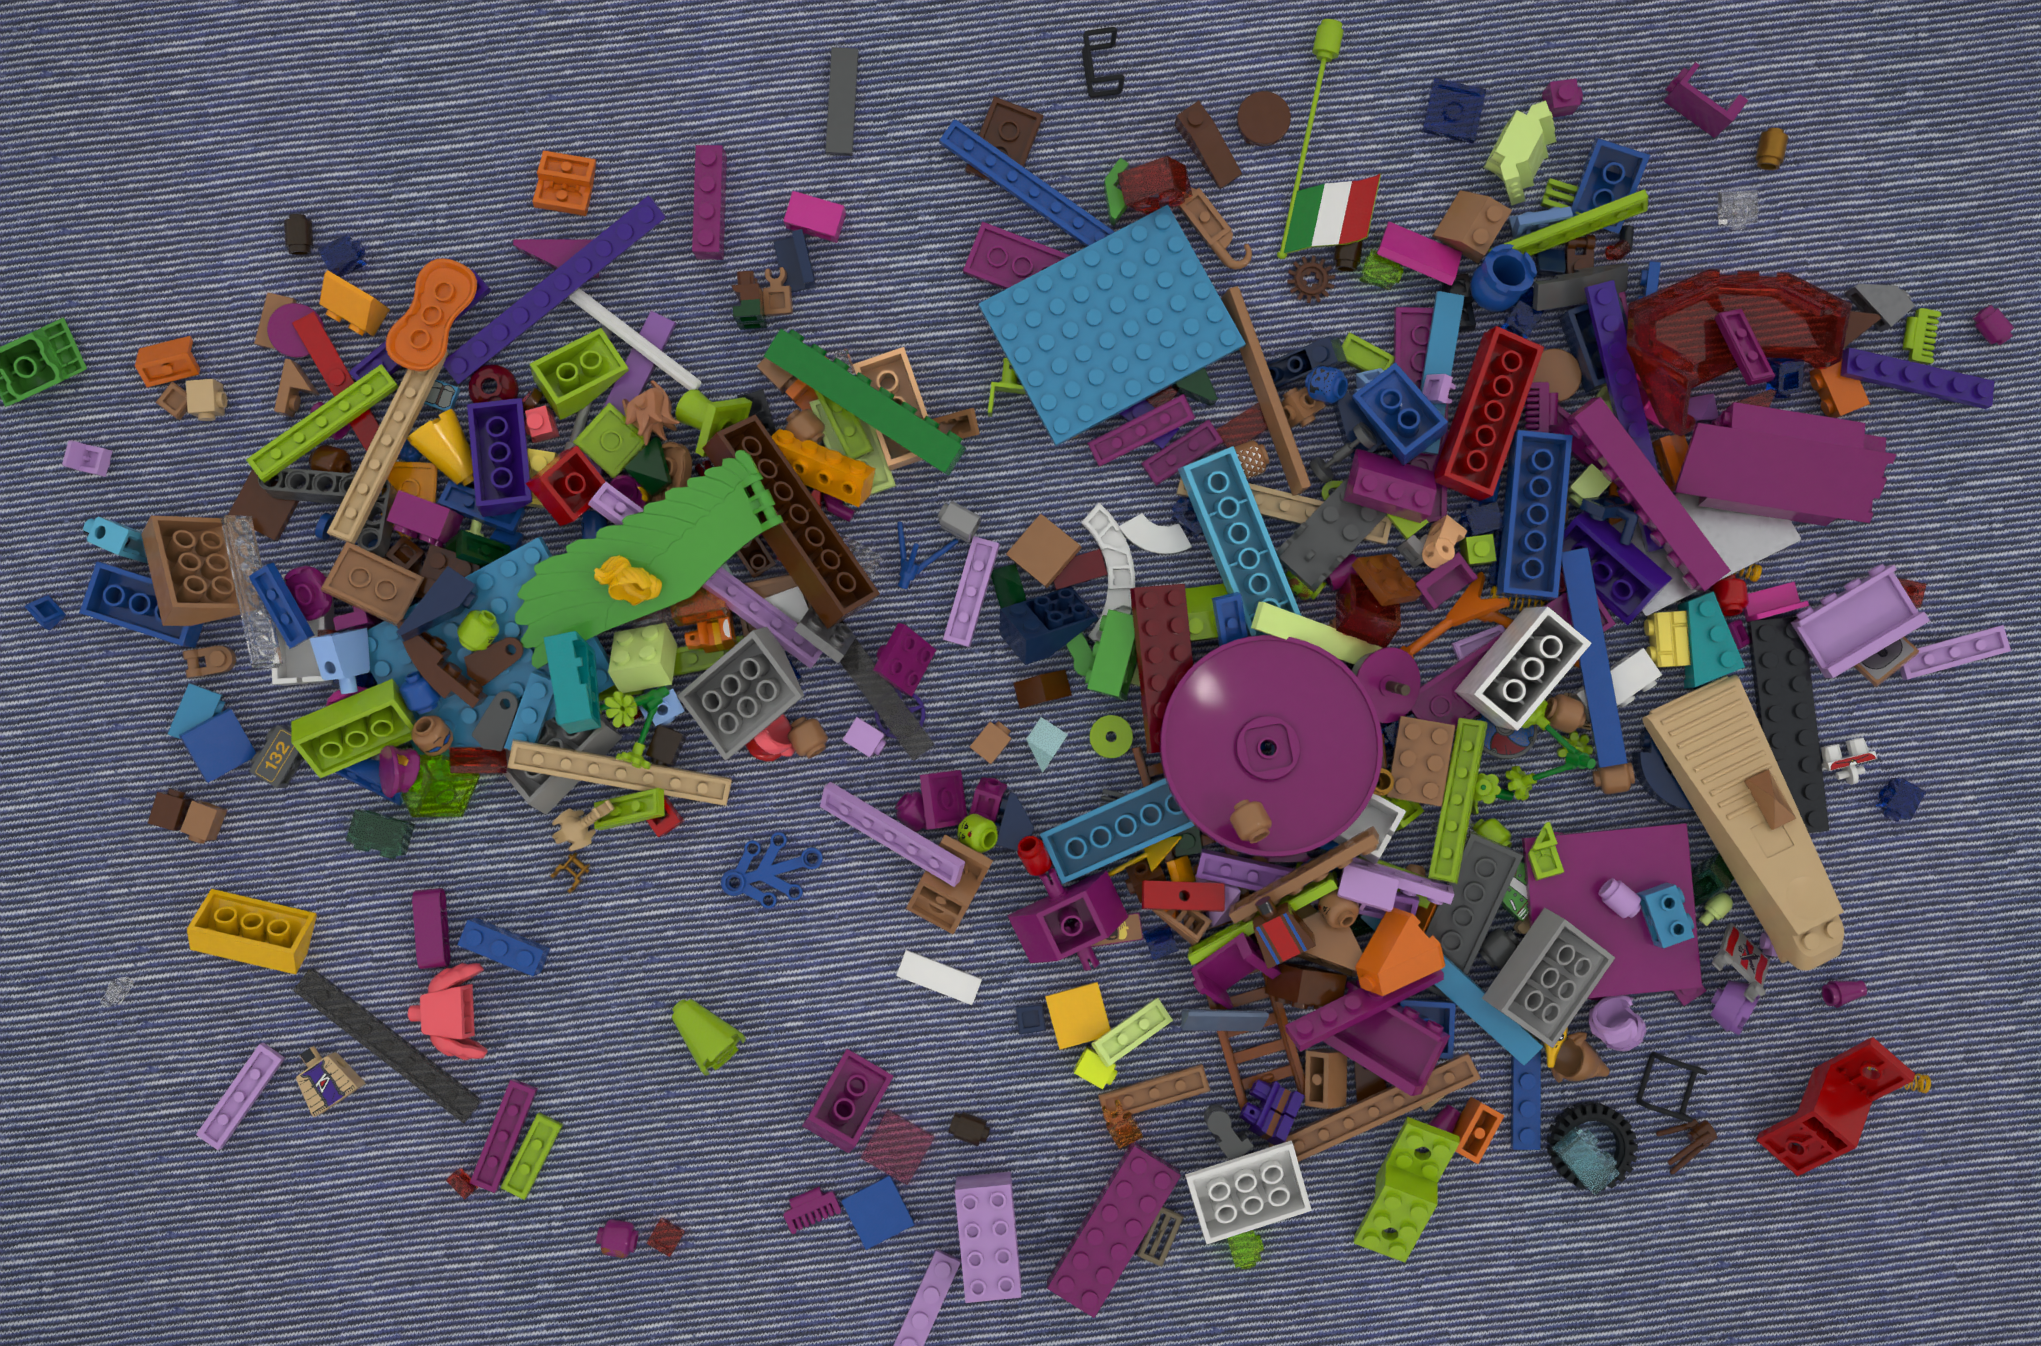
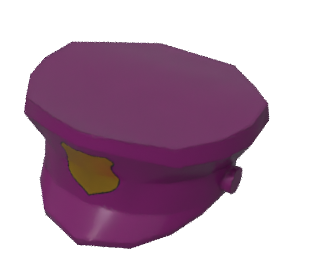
[379,745,420,798]

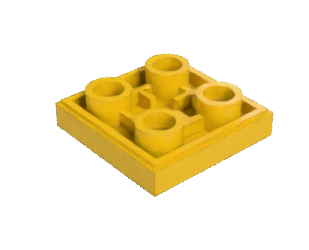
[1045,982,1111,1050]

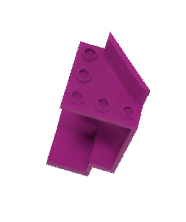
[1675,402,1897,526]

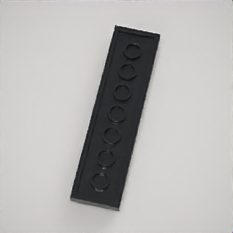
[1747,617,1829,833]

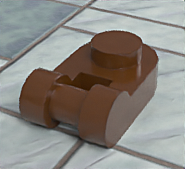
[1565,234,1596,274]

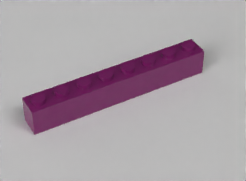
[1566,397,1731,591]

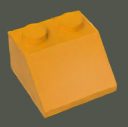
[319,270,390,337]

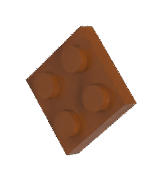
[1351,554,1421,606]

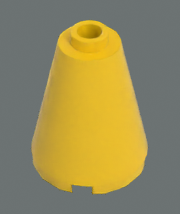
[407,409,474,486]

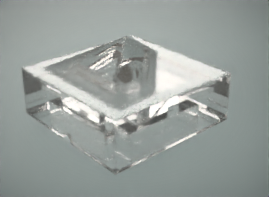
[100,976,134,1008]

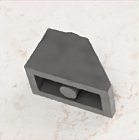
[1844,284,1915,333]

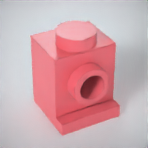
[525,405,560,443]

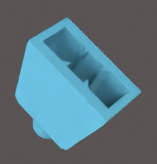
[83,516,148,564]

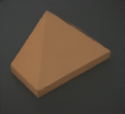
[933,408,980,439]
[1744,769,1797,830]

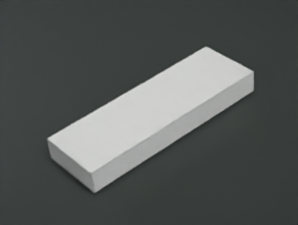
[896,950,982,1005]

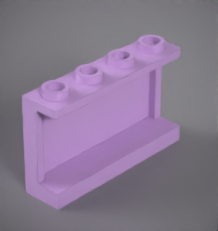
[1791,564,1930,678]

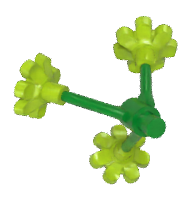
[599,686,670,770]
[1505,699,1596,801]

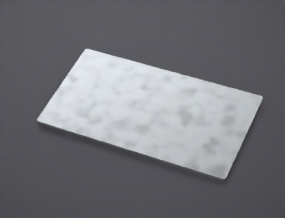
[1612,493,1801,616]

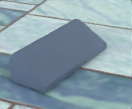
[1181,1009,1269,1031]

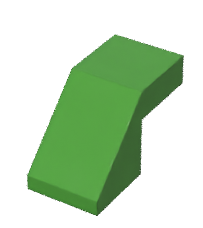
[1104,158,1131,226]

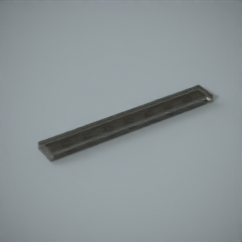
[293,968,483,1124]

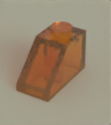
[670,587,731,627]

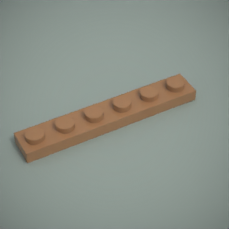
[1229,826,1379,924]

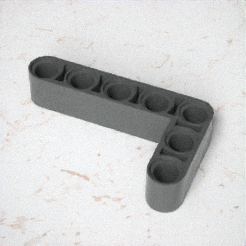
[258,468,397,557]

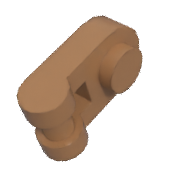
[182,646,236,679]

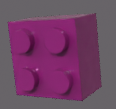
[386,490,464,548]

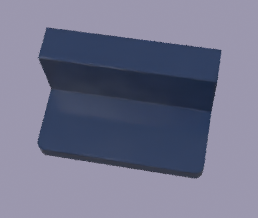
[774,229,817,293]

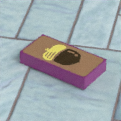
[1091,912,1143,947]

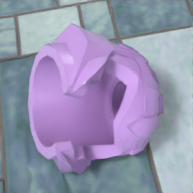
[1589,995,1646,1052]

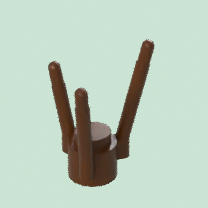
[1656,1119,1718,1175]

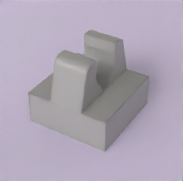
[1396,534,1428,568]

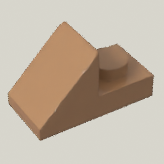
[274,358,319,418]

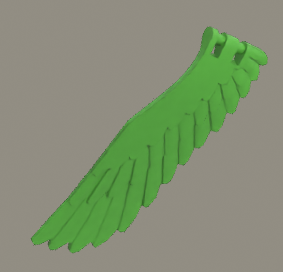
[515,450,784,669]

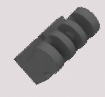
[1204,1104,1254,1160]

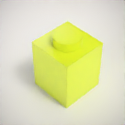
[1073,1046,1118,1089]

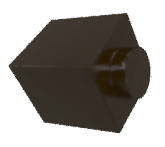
[645,725,687,766]

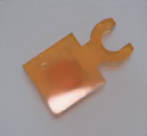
[1102,1100,1143,1149]

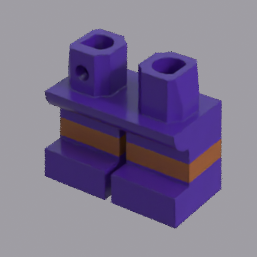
[1239,1080,1305,1145]

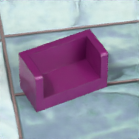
[1415,552,1478,612]

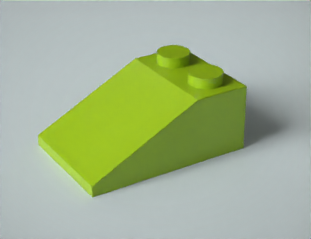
[529,328,629,420]

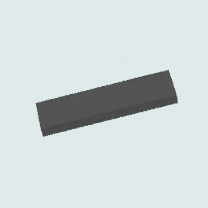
[826,47,859,156]

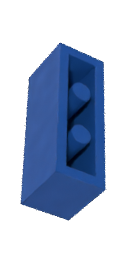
[457,918,551,976]

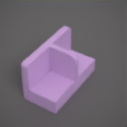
[1337,865,1400,912]

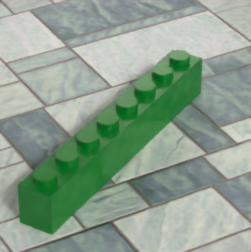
[764,329,966,476]

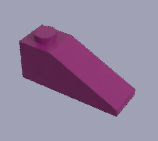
[513,239,599,282]

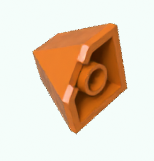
[1355,907,1445,996]

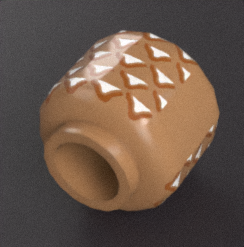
[1234,440,1270,479]

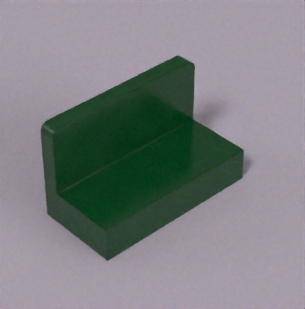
[446,530,510,567]

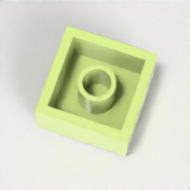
[608,623,677,693]

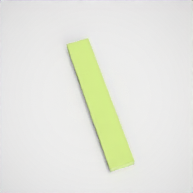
[1251,602,1386,665]

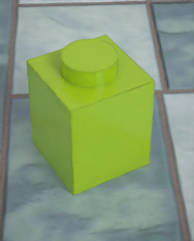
[1459,534,1497,567]

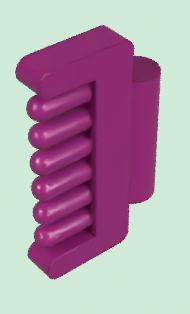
[1525,382,1558,433]
[783,1186,842,1234]

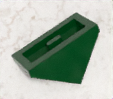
[624,437,672,497]
[991,563,1026,609]

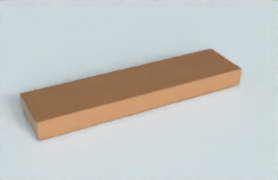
[1098,1064,1210,1122]

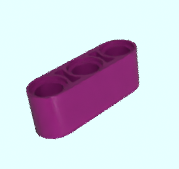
[412,888,451,969]

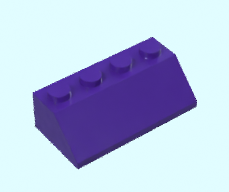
[467,398,533,517]
[1562,511,1673,625]

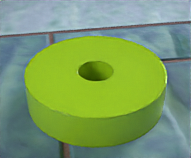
[1089,715,1133,758]

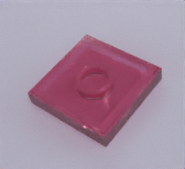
[860,1109,935,1185]

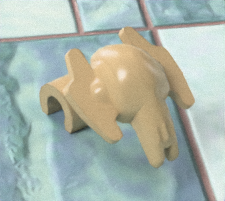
[552,800,615,851]

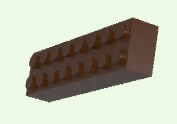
[702,414,880,629]

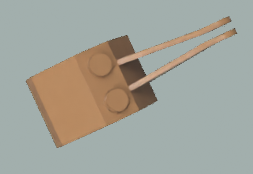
[1252,856,1363,978]

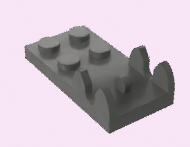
[1276,478,1387,593]

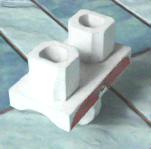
[1821,738,1877,785]

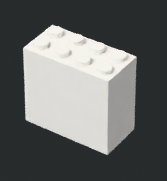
[1454,607,1591,731]

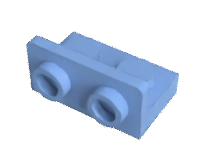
[1508,207,1573,240]

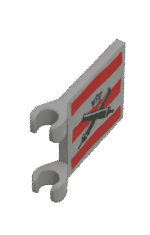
[1712,922,1770,1003]

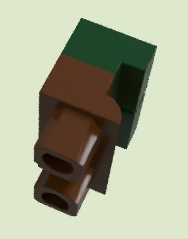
[732,271,767,330]

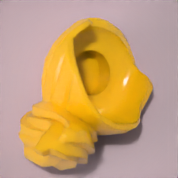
[594,555,662,606]

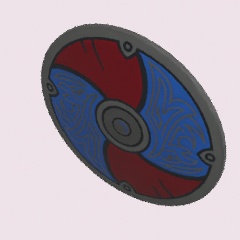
[1472,713,1538,759]

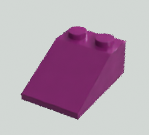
[802,1049,893,1153]

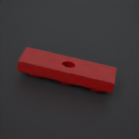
[1142,880,1225,912]

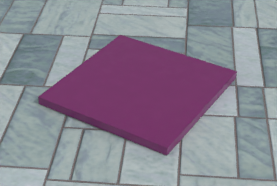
[1522,823,1702,998]

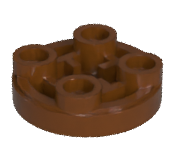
[1237,91,1291,146]

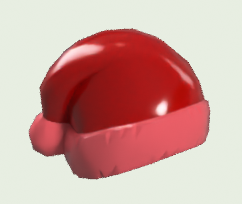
[745,714,795,762]

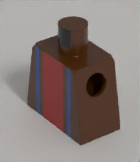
[1253,896,1316,969]

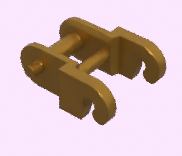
[550,853,590,894]

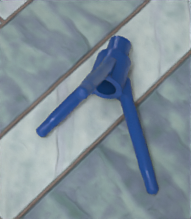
[897,521,958,589]

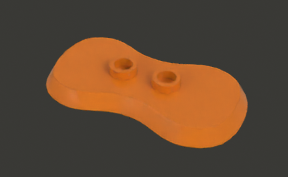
[386,258,477,371]

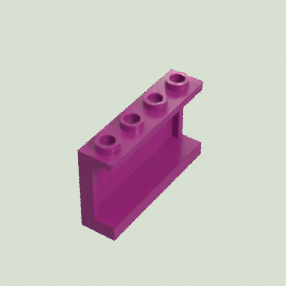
[1323,979,1450,1096]

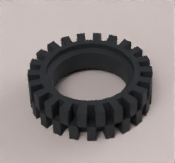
[1547,1101,1638,1191]

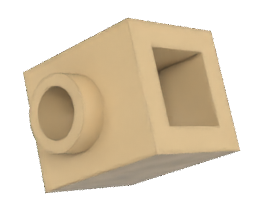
[186,379,228,421]

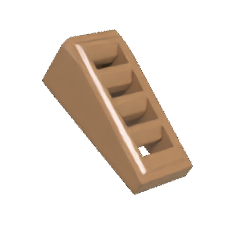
[1152,896,1212,945]

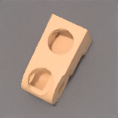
[1422,515,1467,568]

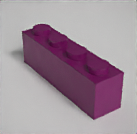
[692,145,727,260]

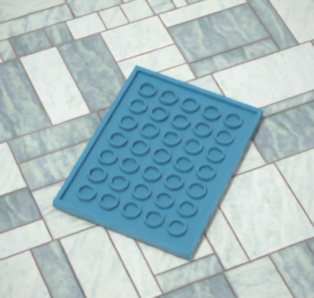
[978,205,1246,447]
[367,536,615,781]

